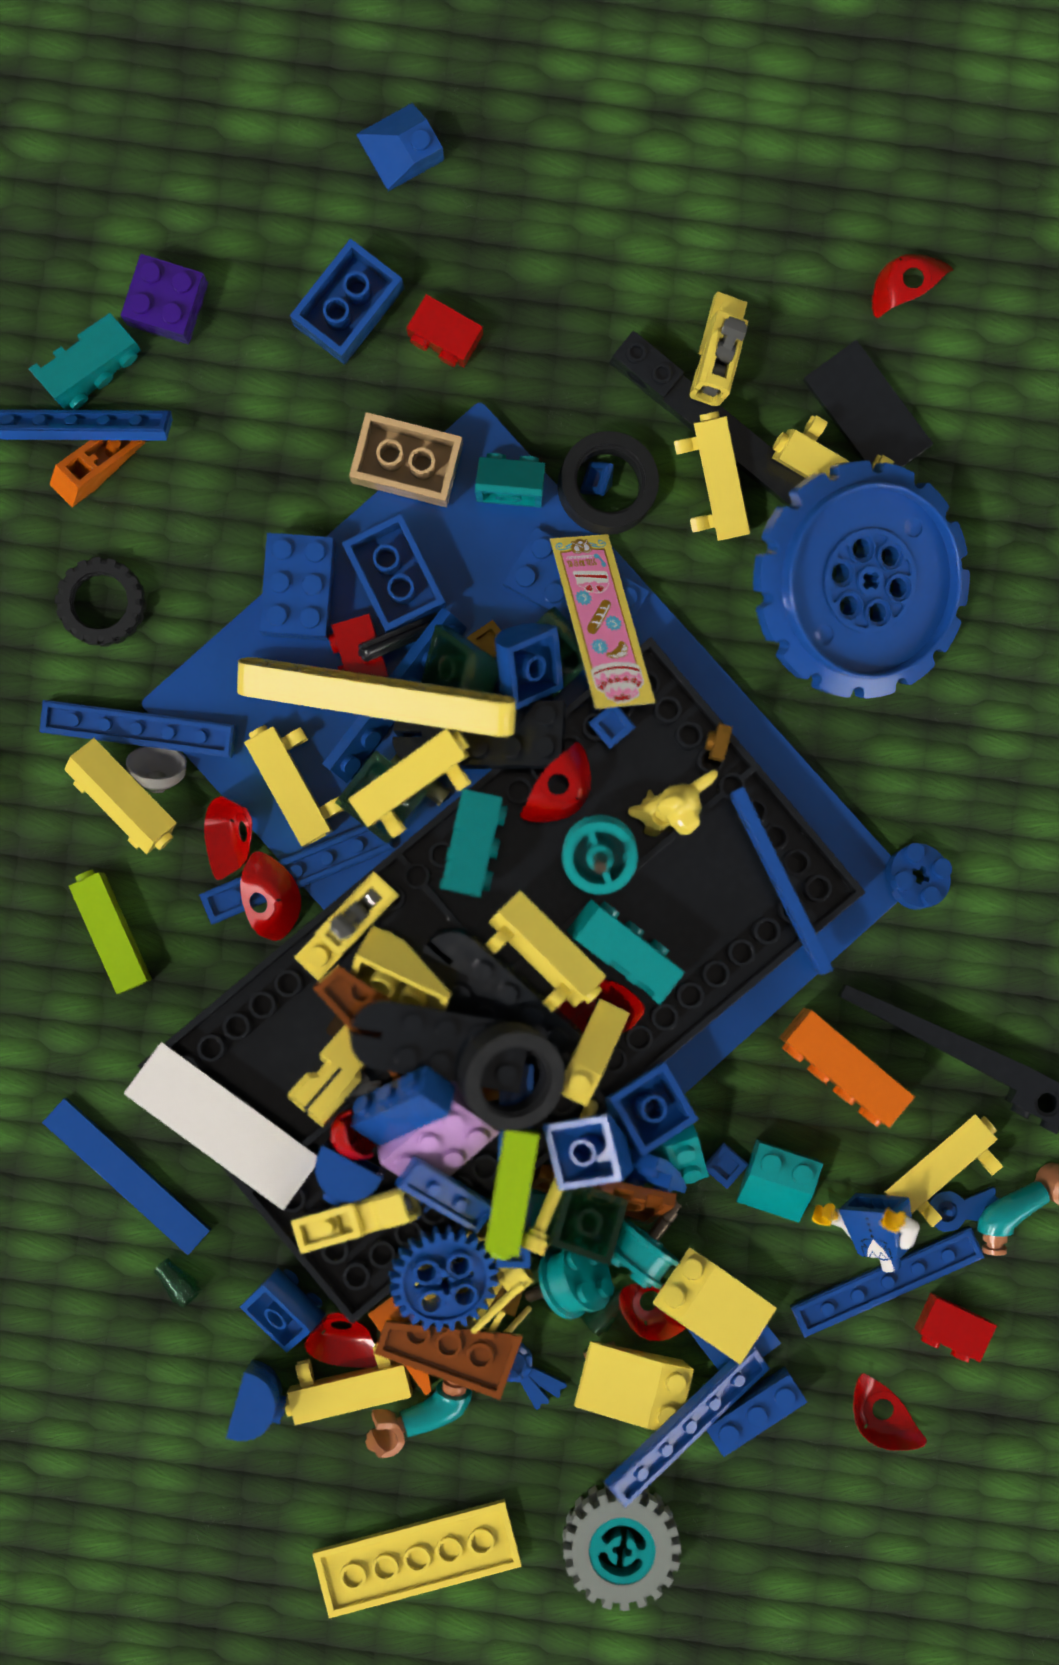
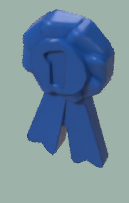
[929,1187,999,1232]
[507,1343,567,1410]

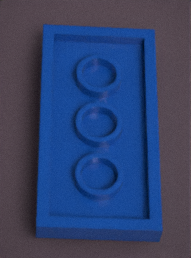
[503,527,649,625]

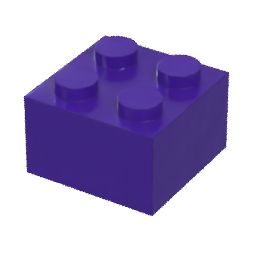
[120,253,208,345]

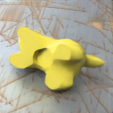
[628,770,718,836]

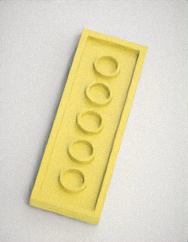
[312,1499,522,1619]

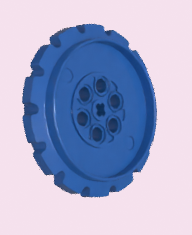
[753,461,970,699]

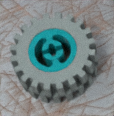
[563,1483,681,1611]

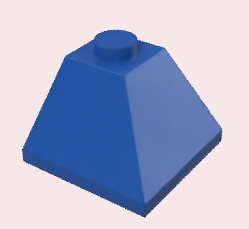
[356,103,444,192]
[543,1113,634,1191]

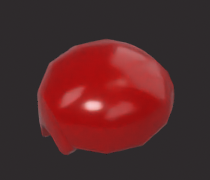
[330,1109,376,1160]

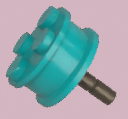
[563,814,637,894]
[602,1201,681,1289]
[525,1239,614,1320]

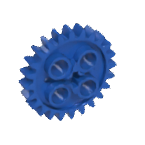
[389,1225,499,1332]

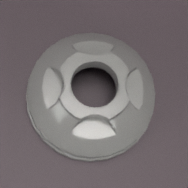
[126,746,187,793]

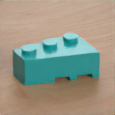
[28,313,141,410]
[440,789,508,897]
[567,899,685,1004]

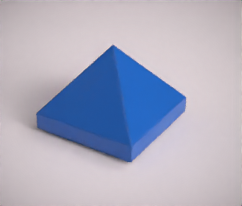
[580,462,614,496]

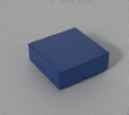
[589,707,636,749]
[705,1142,749,1189]

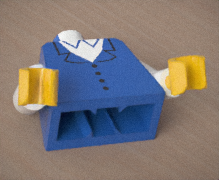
[812,1193,920,1272]

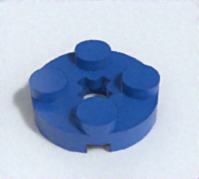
[886,843,952,910]

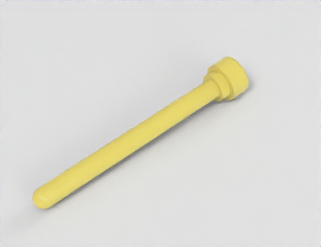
[521,1100,599,1256]

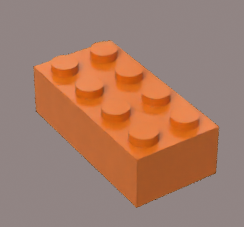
[779,1008,915,1128]

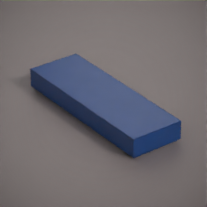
[395,1156,491,1234]

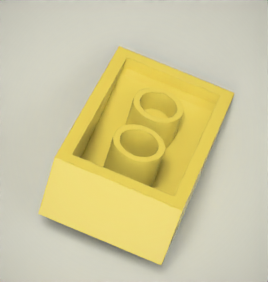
[351,926,451,1010]
[652,1247,777,1365]
[574,1341,694,1431]

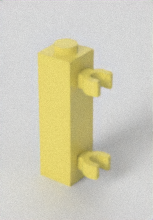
[674,411,750,541]
[772,415,894,478]
[244,725,347,848]
[348,729,472,838]
[64,738,177,855]
[485,891,606,1012]
[884,1114,1003,1227]
[285,1342,413,1425]

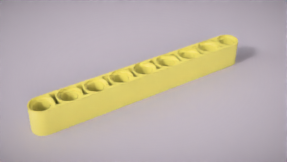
[237,657,516,736]

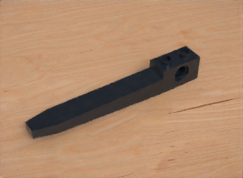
[609,330,806,507]
[838,984,1059,1135]

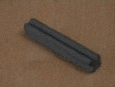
[358,613,438,662]

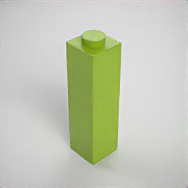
[69,869,152,994]
[484,1128,540,1260]

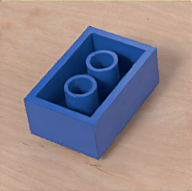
[290,238,404,365]
[342,513,447,632]
[259,533,336,641]

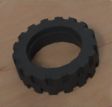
[55,557,146,647]

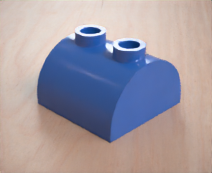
[495,623,564,710]
[605,1062,698,1156]
[315,1139,386,1207]
[240,1267,326,1353]
[226,1359,286,1441]

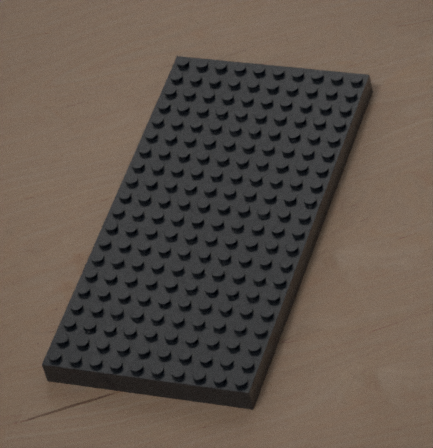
[138,637,866,1324]

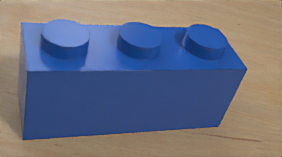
[350,1066,456,1146]
[706,1366,807,1457]

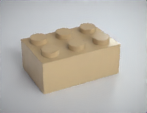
[349,412,463,508]

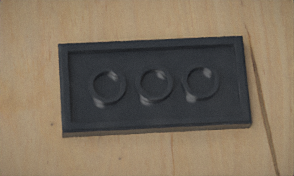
[803,340,933,467]

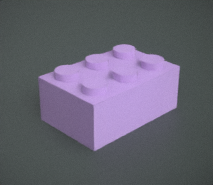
[377,1082,499,1176]

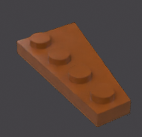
[313,964,407,1080]
[532,1164,677,1225]
[374,1320,523,1400]

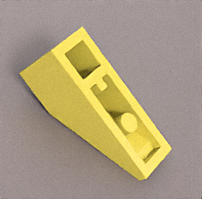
[561,999,630,1107]

